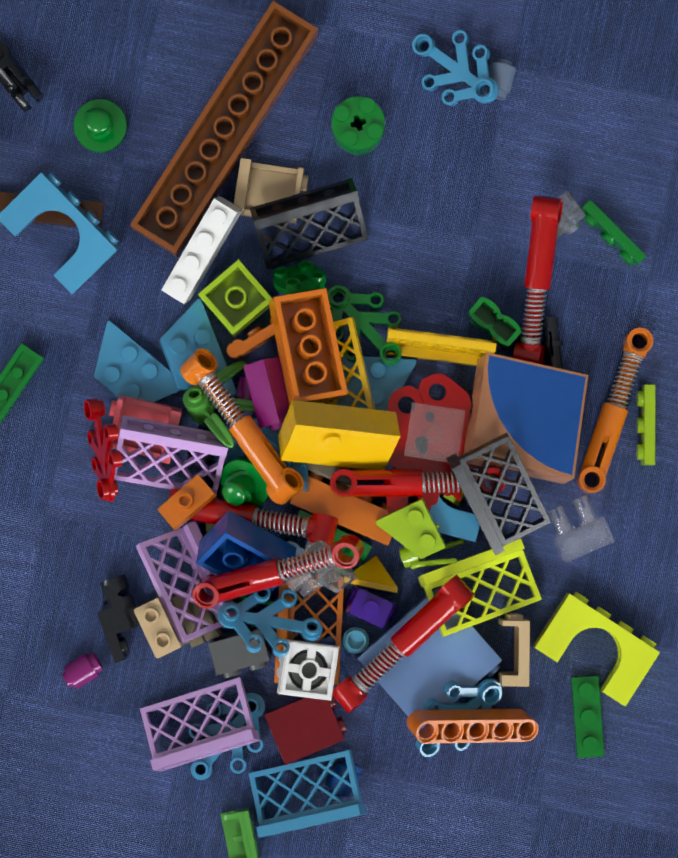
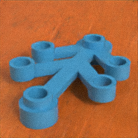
[412,30,499,106]
[217,588,323,657]
[416,679,502,757]
[189,693,265,780]

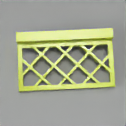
[418,539,542,637]

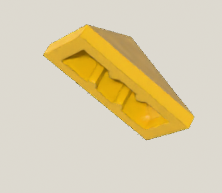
[344,556,398,593]

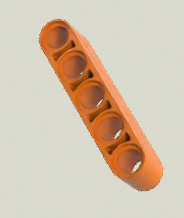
[406,709,539,744]

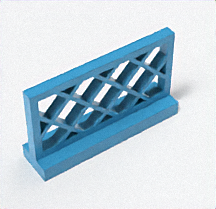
[249,750,367,838]

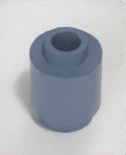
[484,59,516,100]

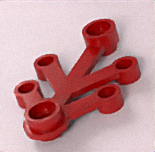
[84,398,123,502]

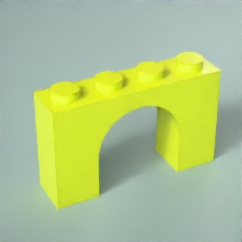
[533,592,660,707]

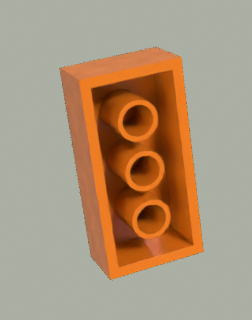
[268,288,348,407]

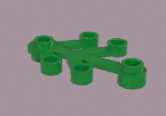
[327,285,402,366]

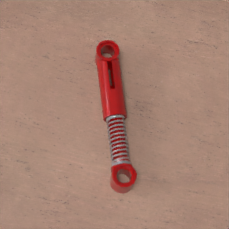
[513,195,563,365]
[330,467,506,498]
[168,489,338,546]
[192,534,364,609]
[332,575,475,714]

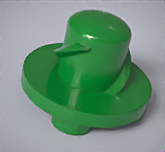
[74,99,127,153]
[273,261,327,295]
[221,456,269,507]

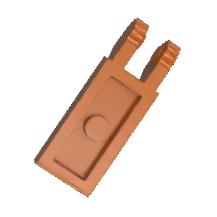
[226,319,275,360]

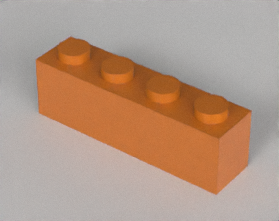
[290,471,392,546]

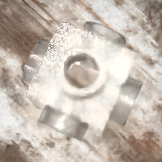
[557,191,586,238]

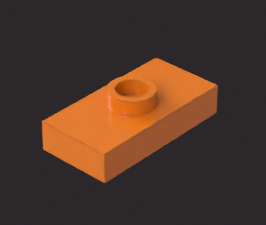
[157,474,216,531]

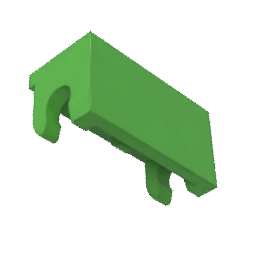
[220,807,260,858]

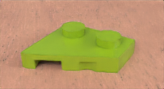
[375,498,446,559]

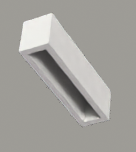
[162,196,243,304]

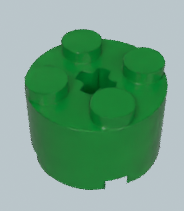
[332,97,385,155]

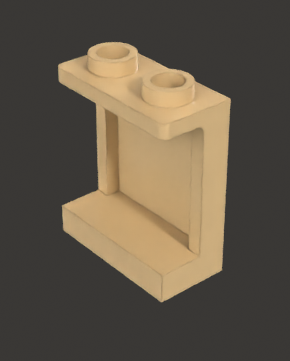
[234,158,309,224]
[134,597,185,658]
[498,613,530,687]

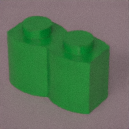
[467,297,522,349]

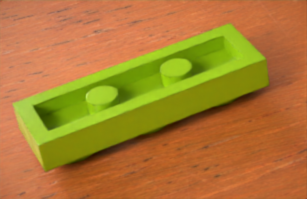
[636,385,655,466]

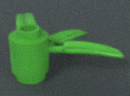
[183,361,255,448]

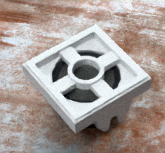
[276,639,339,701]

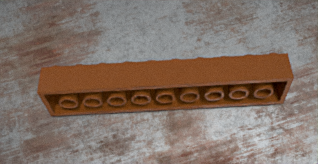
[130,1,318,258]

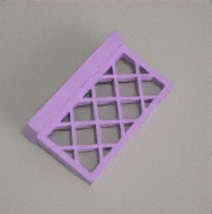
[114,415,228,495]
[136,521,236,644]
[140,677,261,772]

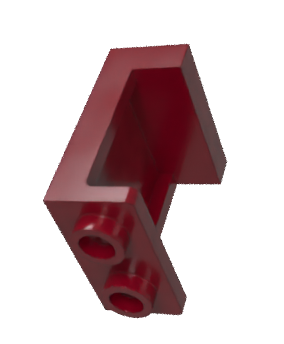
[264,696,347,765]

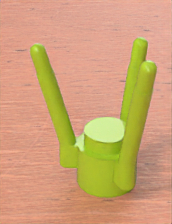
[399,523,465,570]

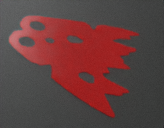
[386,373,496,514]

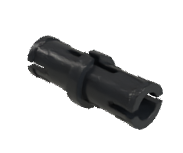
[542,317,564,369]

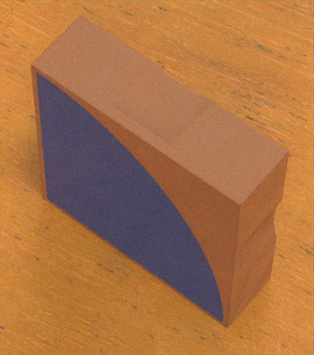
[463,352,588,484]

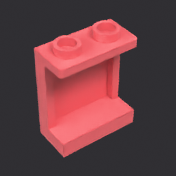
[109,394,182,464]

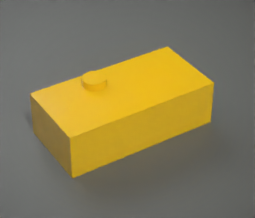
[278,400,400,470]

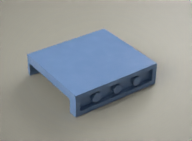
[357,587,502,729]

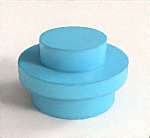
[342,627,369,654]

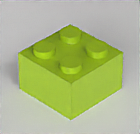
[198,259,272,338]

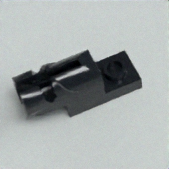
[0,41,44,112]
[97,574,139,663]

